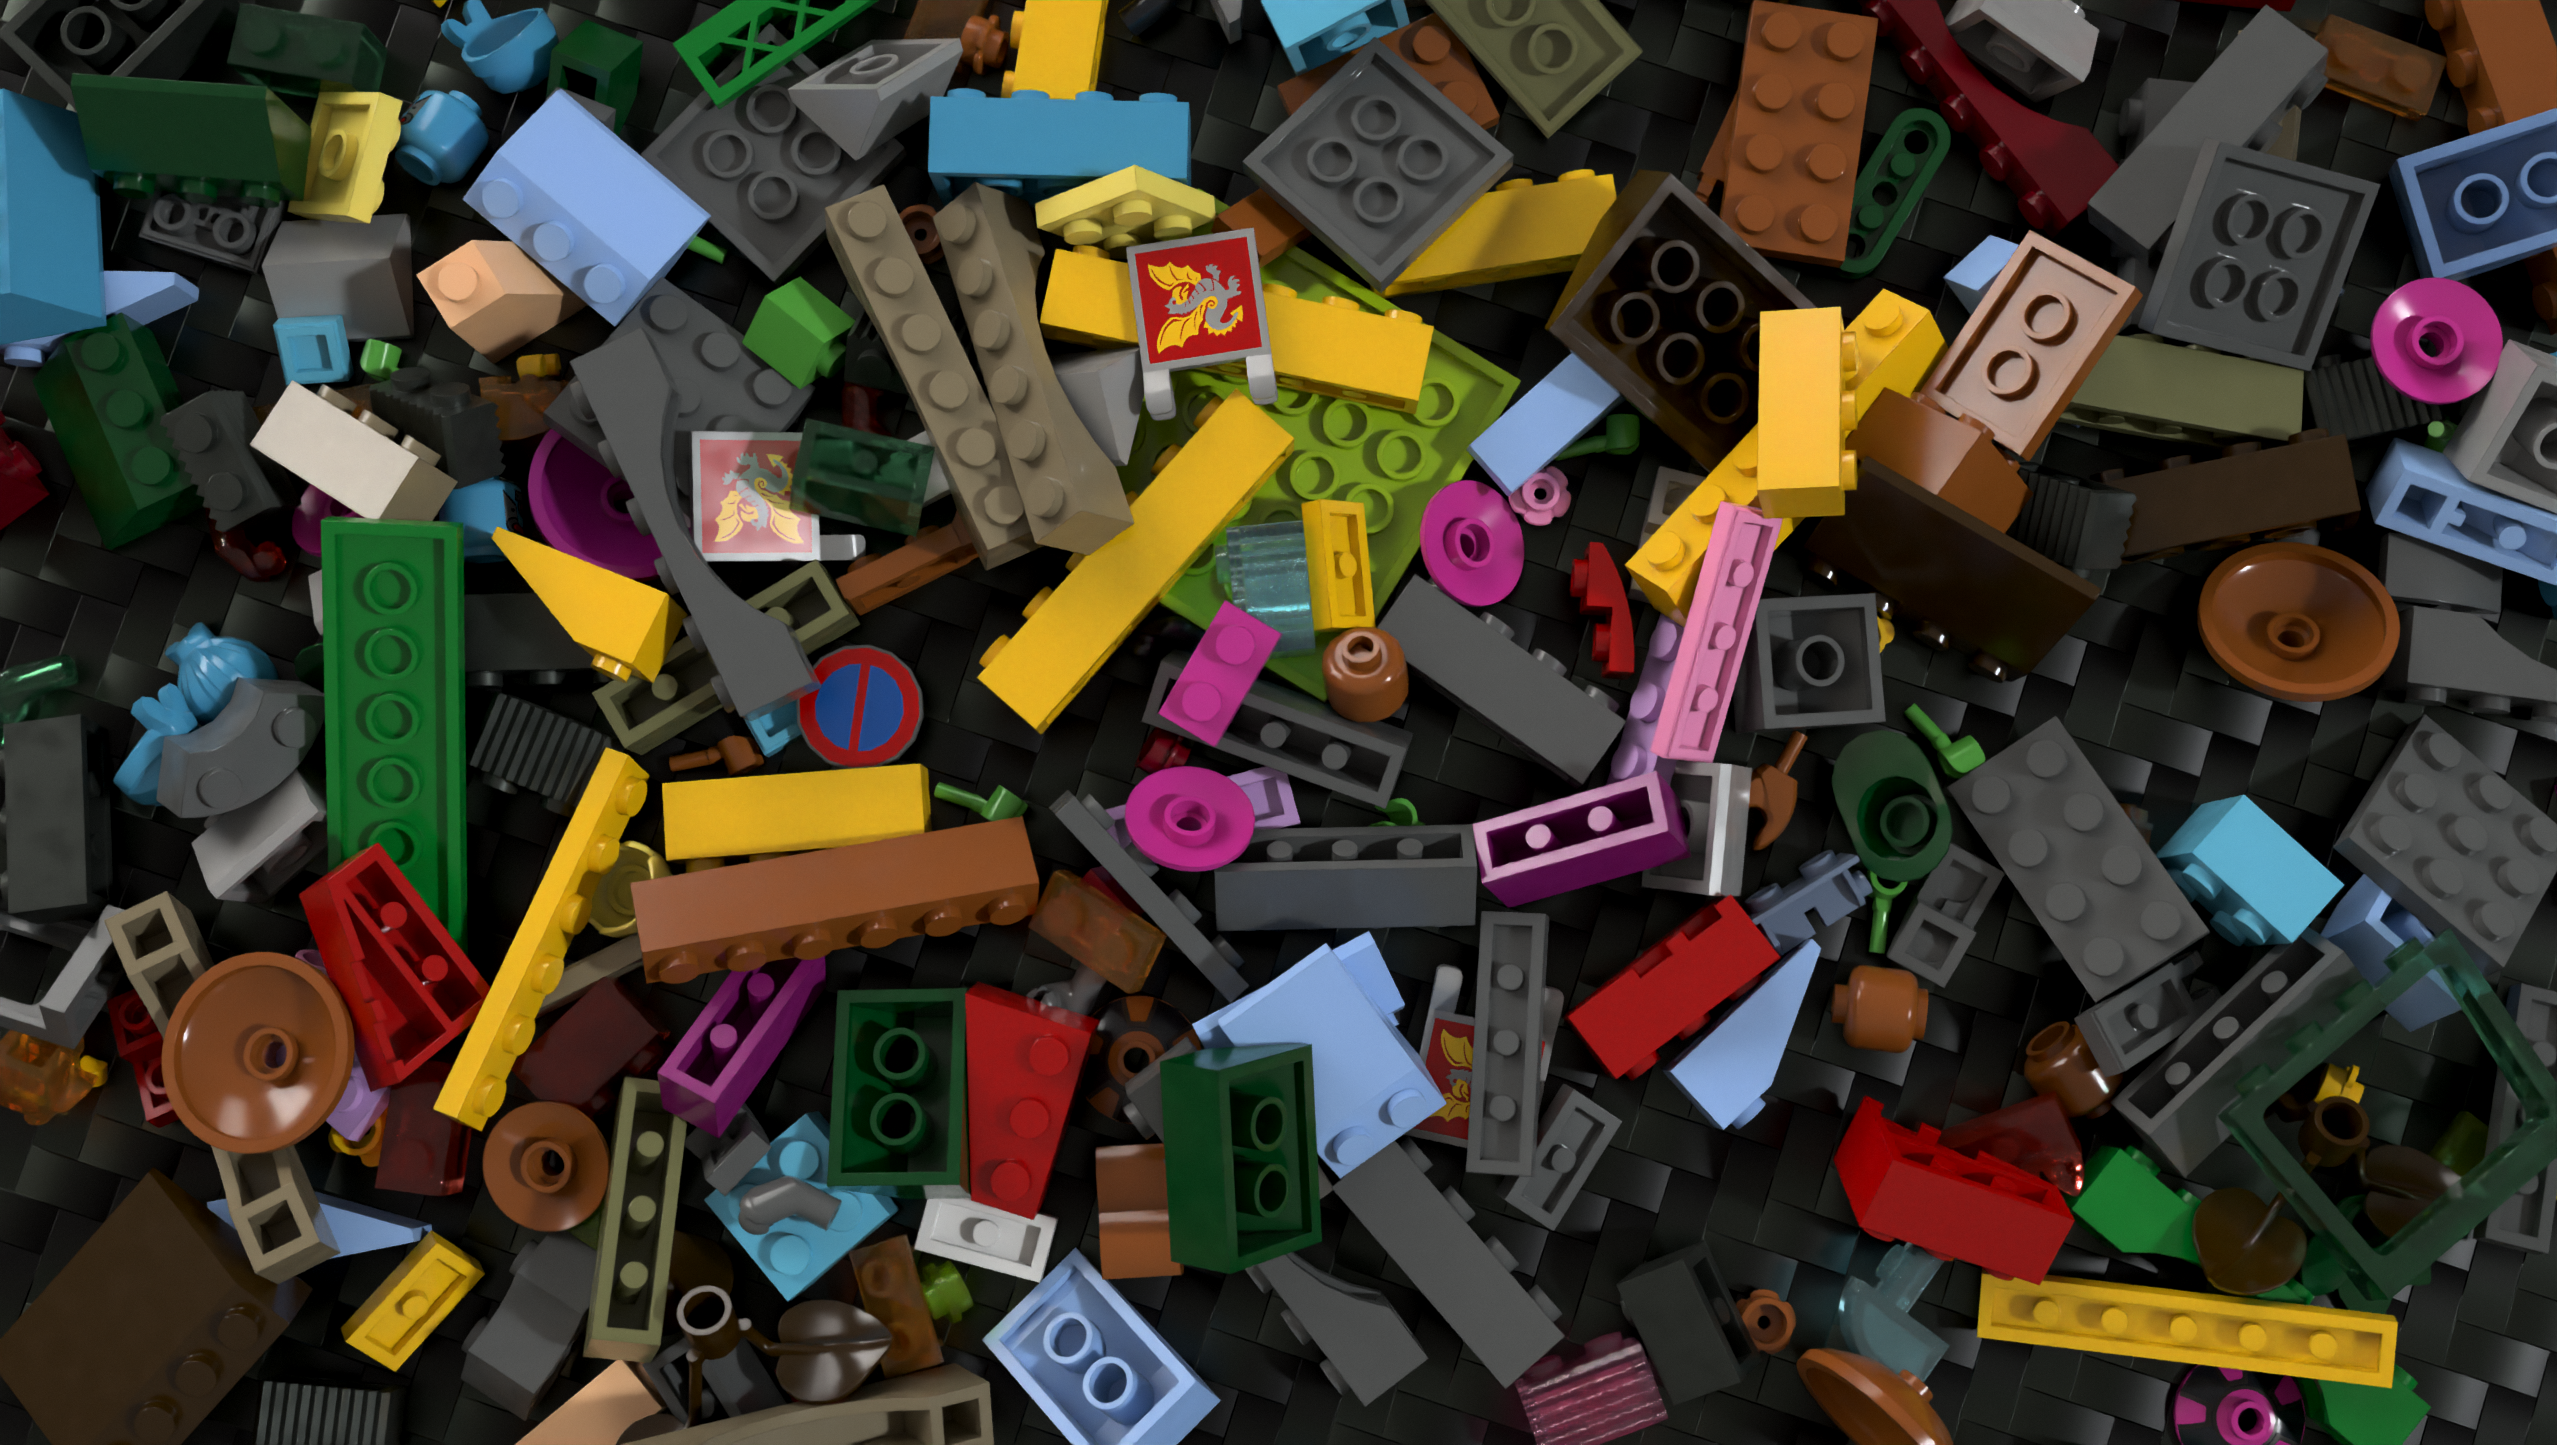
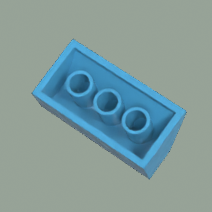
[928,88,1191,208]
[0,89,107,345]

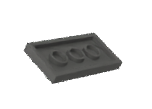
[1947,716,2210,1004]

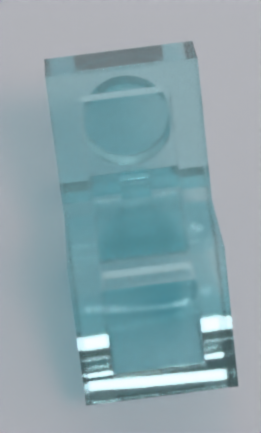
[1839,1242,1950,1383]

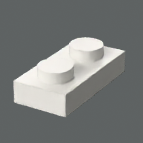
[914,1198,1059,1283]

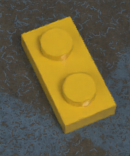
[1301,499,1376,632]
[340,1230,485,1372]

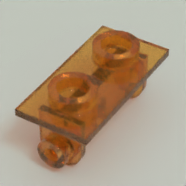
[849,1234,944,1379]

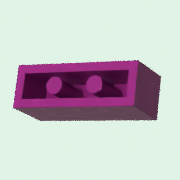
[1472,771,1692,908]
[657,956,826,1138]

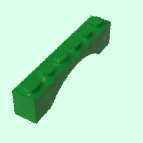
[2062,1145,2431,1445]

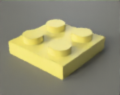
[287,92,403,224]
[1035,165,1216,259]

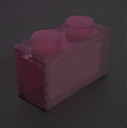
[1513,1332,1669,1445]

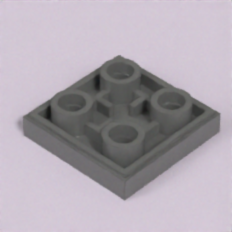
[138,191,290,278]

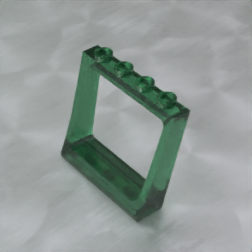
[2217,928,2557,1301]

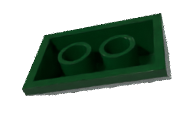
[70,73,312,208]
[32,312,205,550]
[827,988,971,1199]
[1160,1043,1322,1274]

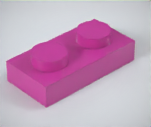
[1158,600,1283,747]

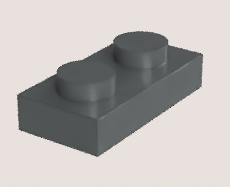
[1495,1083,1622,1231]

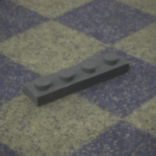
[1049,790,1249,1003]
[1466,911,1549,1177]
[2473,983,2557,1255]

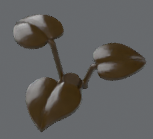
[2191,1058,2489,1295]
[616,1230,893,1445]

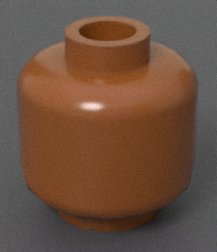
[1321,627,1409,723]
[1831,965,1928,1053]

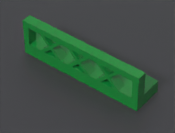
[673,0,879,110]

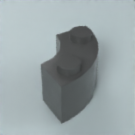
[156,677,325,818]
[461,1230,597,1421]

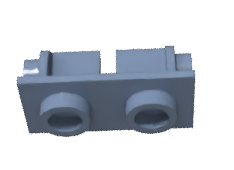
[1744,850,1873,956]

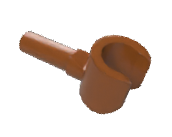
[669,735,764,777]

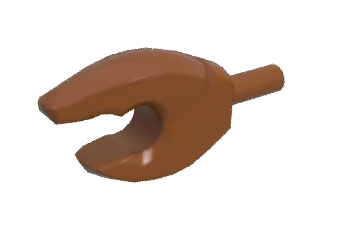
[1749,730,1808,850]

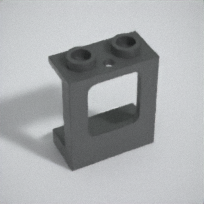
[0,889,126,1049]

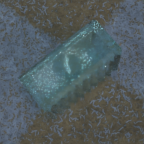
[1215,520,1316,660]

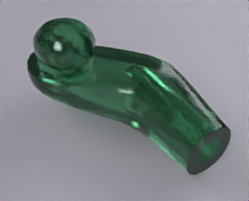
[0,654,78,747]

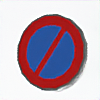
[796,645,924,769]

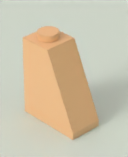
[416,240,588,364]
[515,1360,668,1445]

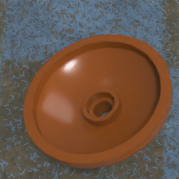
[2197,542,2400,702]
[162,952,355,1154]
[1796,1348,1953,1445]

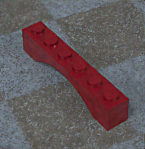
[1857,0,2119,239]

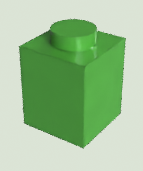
[742,277,855,389]

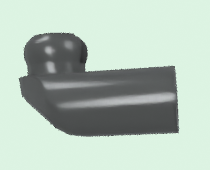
[1026,951,1115,1016]
[738,1176,842,1235]

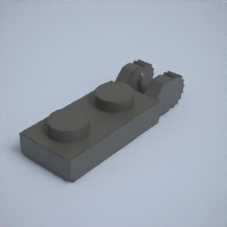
[2074,950,2222,1078]

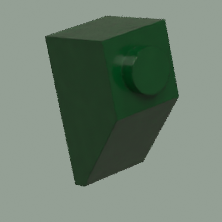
[546,20,644,137]

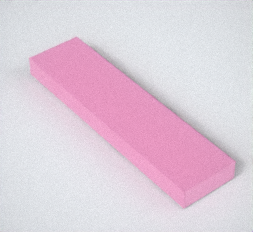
[1650,501,1783,763]

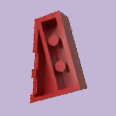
[299,842,491,1092]
[1561,894,1781,1081]
[965,982,1100,1220]
[1833,1095,2075,1285]

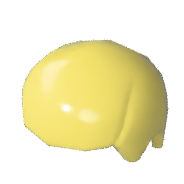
[588,840,673,938]

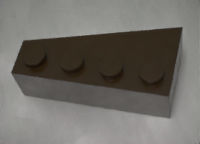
[2089,428,2361,566]

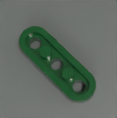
[1825,108,1951,279]

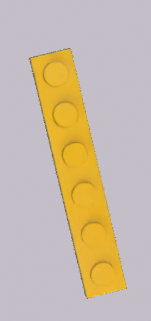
[433,747,650,1132]
[1977,1268,2398,1388]

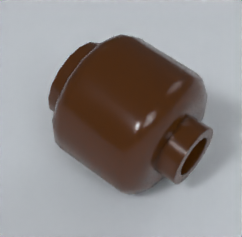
[2024,1021,2124,1119]

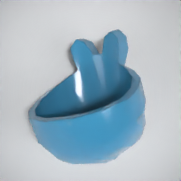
[441,0,559,94]
[164,622,279,726]
[113,683,201,806]

